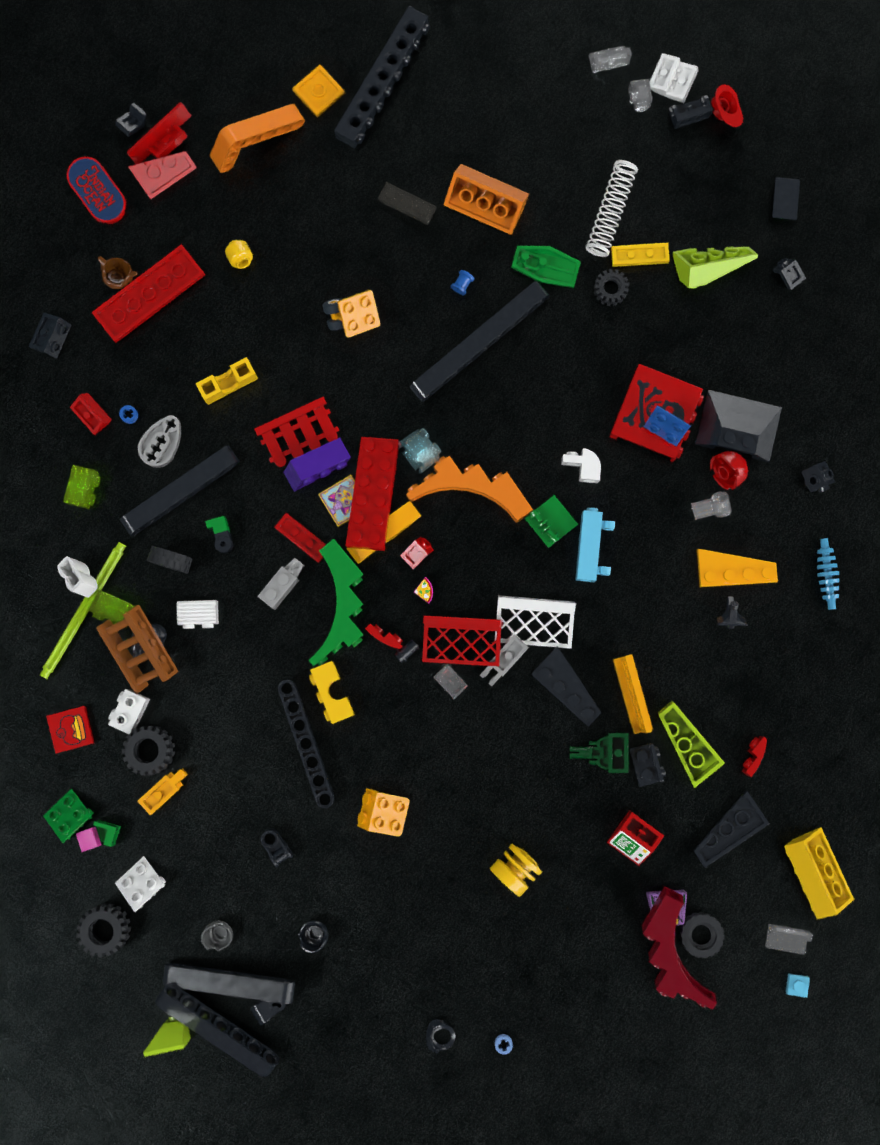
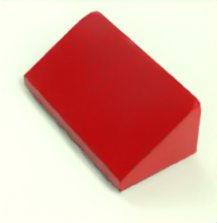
[70,393,111,435]

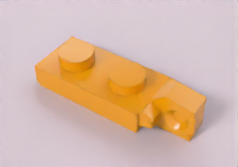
[138,769,188,816]

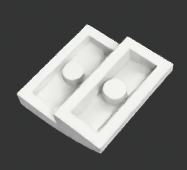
[648,54,698,103]

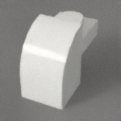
[561,448,601,483]

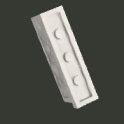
[495,595,576,648]

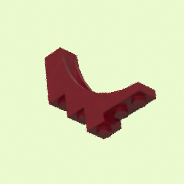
[642,886,717,1010]

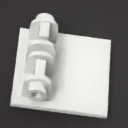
[115,856,166,912]

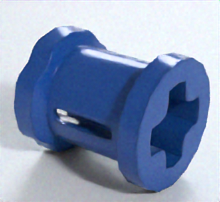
[451,270,474,295]

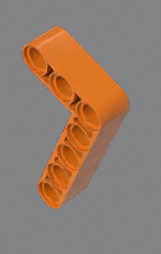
[210,104,305,173]

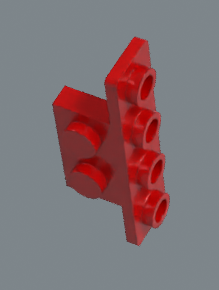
[127,102,191,164]

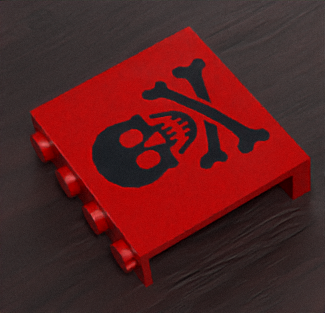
[609,364,704,462]

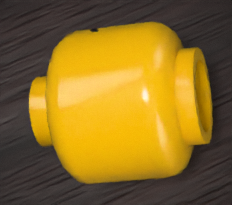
[225,240,253,269]

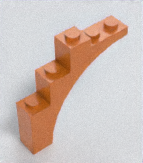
[406,456,533,523]

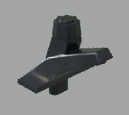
[717,597,747,629]

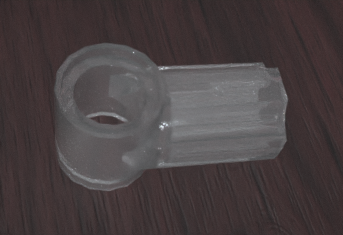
[691,492,731,520]

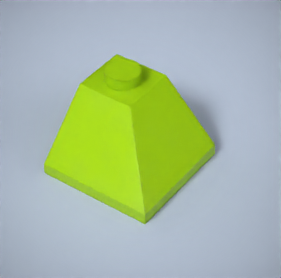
[144,1016,191,1057]

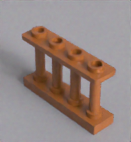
[96,605,179,694]

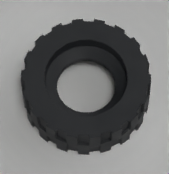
[147,546,192,574]
[679,912,724,958]

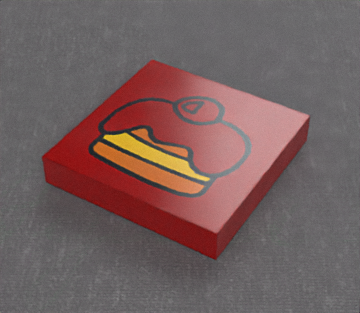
[46,706,95,754]

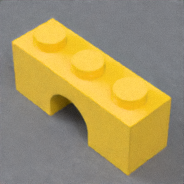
[196,357,258,405]
[309,661,355,724]

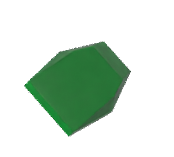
[511,246,581,288]

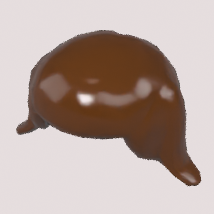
[98,256,138,289]

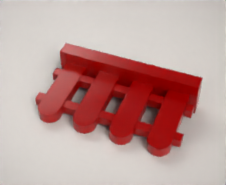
[254,397,339,467]

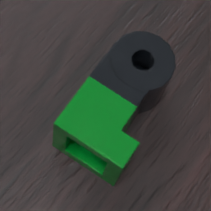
[205,516,233,553]

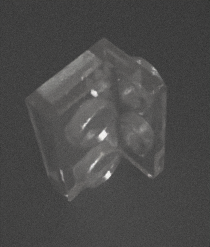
[589,46,632,73]

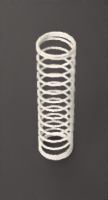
[586,160,638,257]

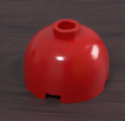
[710,451,748,490]

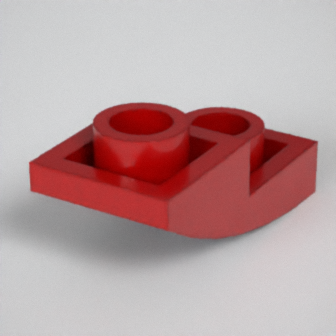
[365,623,403,649]
[742,736,767,777]

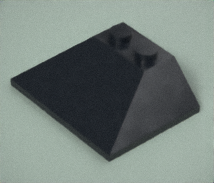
[695,390,782,462]

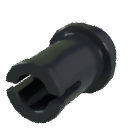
[394,639,420,663]

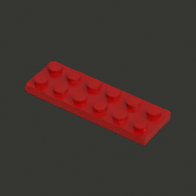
[92,244,205,343]
[345,437,400,551]

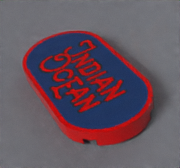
[67,157,127,224]

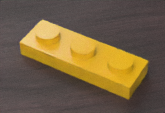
[611,243,670,267]

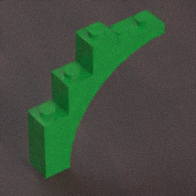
[309,539,364,666]

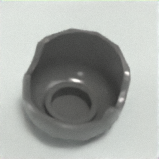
[201,920,233,951]

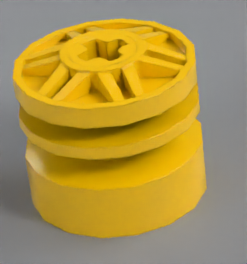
[490,844,542,897]

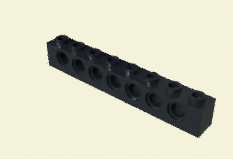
[334,6,430,148]

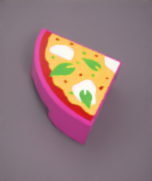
[414,577,433,604]

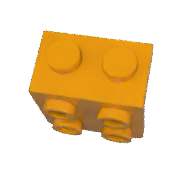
[357,788,410,836]

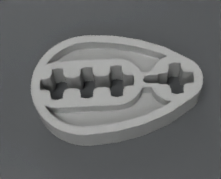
[138,415,181,468]

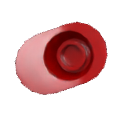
[711,84,743,127]

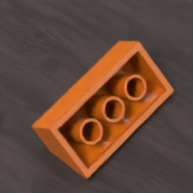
[444,164,529,235]

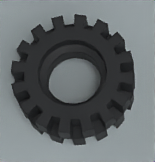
[594,269,629,306]

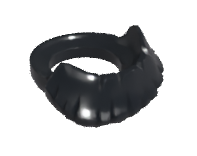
[426,1019,455,1053]

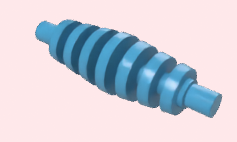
[817,538,839,610]

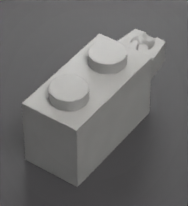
[258,558,304,610]

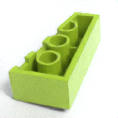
[658,701,725,788]

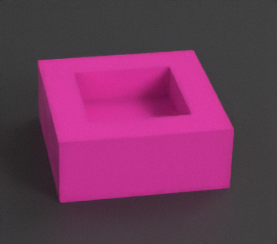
[76,827,102,852]

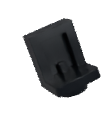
[115,103,147,137]

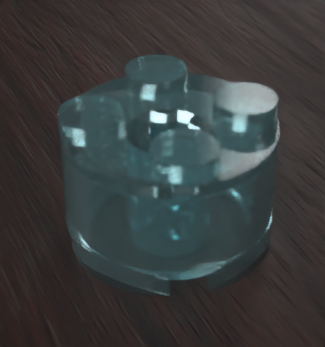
[398,428,441,474]

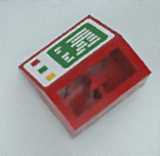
[607,811,664,866]

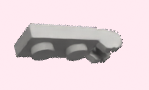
[480,635,529,686]

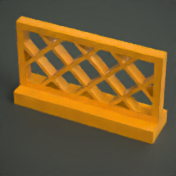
[613,655,653,734]

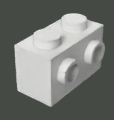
[108,689,150,734]

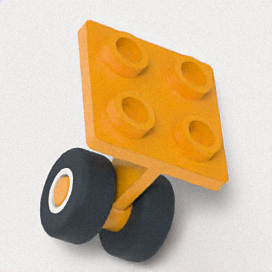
[323,290,380,337]

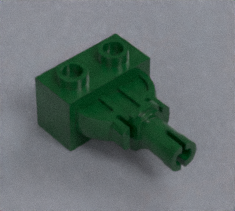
[570,733,629,773]

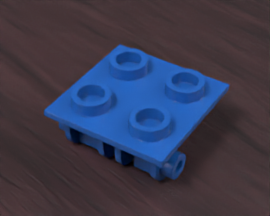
[644,405,691,446]

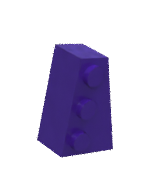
[284,438,351,492]

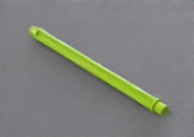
[40,542,126,679]

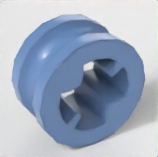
[495,1034,513,1054]

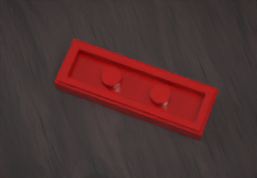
[274,513,326,563]

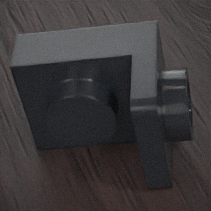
[773,258,806,289]

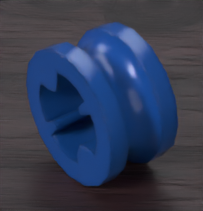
[119,405,138,424]

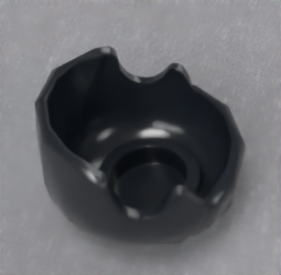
[298,920,328,953]

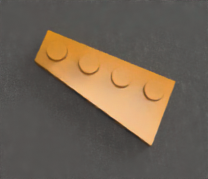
[697,549,778,587]

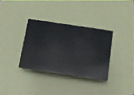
[772,177,800,220]

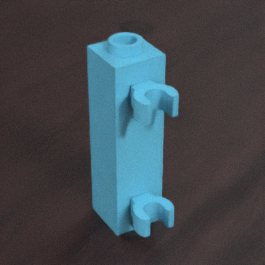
[575,508,615,582]

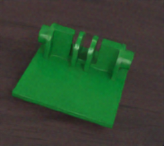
[525,495,578,548]
[43,789,94,843]

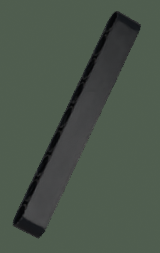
[409,281,549,402]

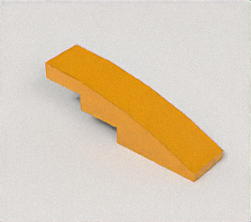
[347,501,421,564]

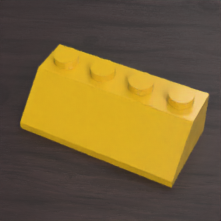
[784,827,854,919]

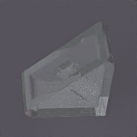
[433,664,468,699]

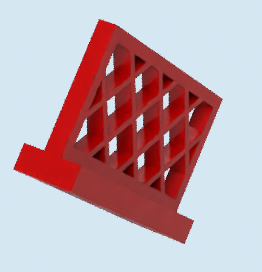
[422,616,503,666]

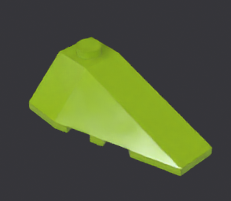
[673,247,758,288]

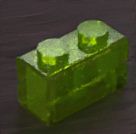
[63,465,100,509]
[89,590,135,627]

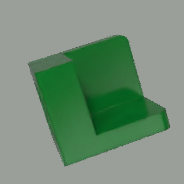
[93,820,121,847]

